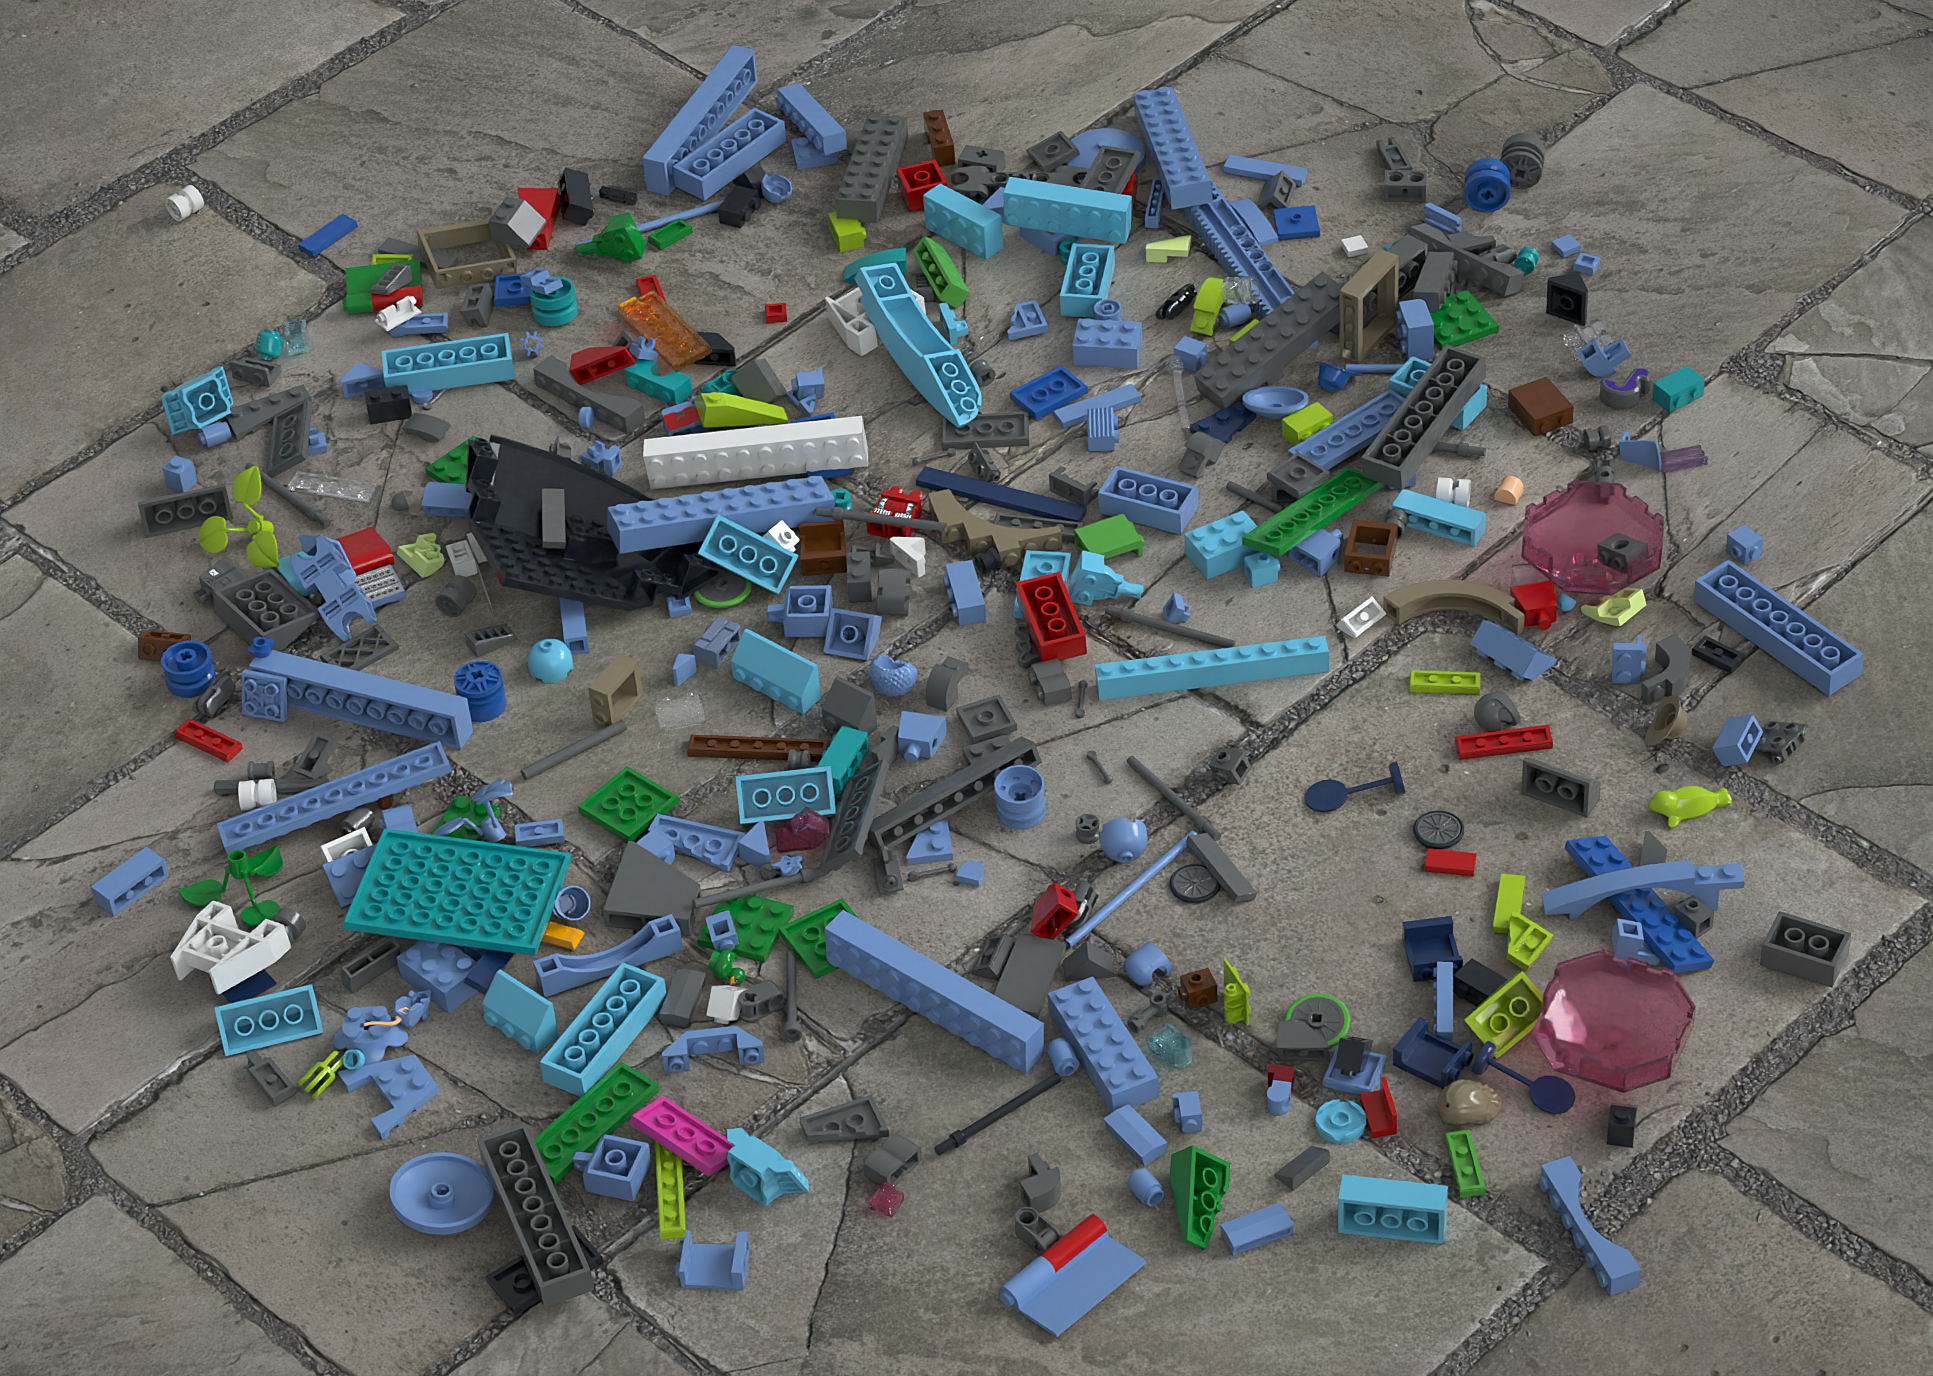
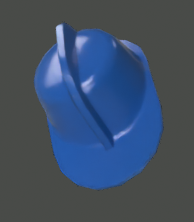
[1316,362,1363,392]

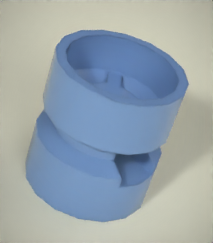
[1094,299,1122,321]

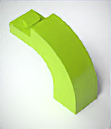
[1190,276,1236,337]

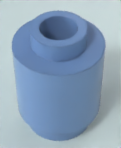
[1218,302,1252,329]
[198,421,232,448]
[1047,1038,1079,1076]
[1127,1169,1164,1207]

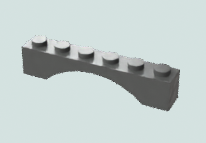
[1408,223,1525,296]
[533,355,645,434]

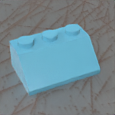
[482,969,559,1055]

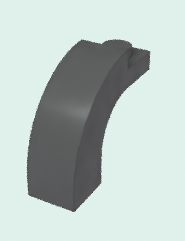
[1641,634,1691,705]

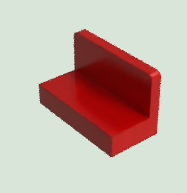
[1360,1077,1397,1138]

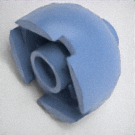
[1099,818,1148,863]

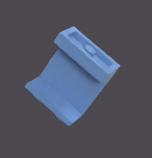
[675,1230,750,1290]

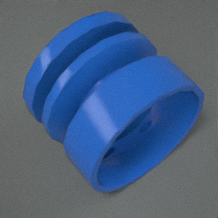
[453,661,507,722]

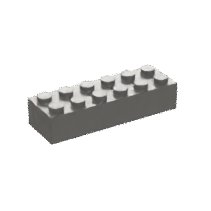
[1329,234,1428,337]

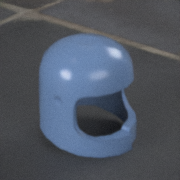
[553,886,590,921]
[1125,941,1173,986]

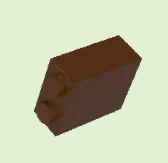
[1508,377,1574,437]

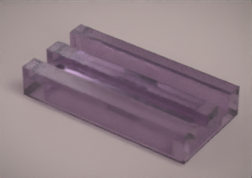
[1660,445,1708,473]

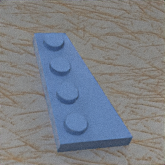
[648,814,746,873]

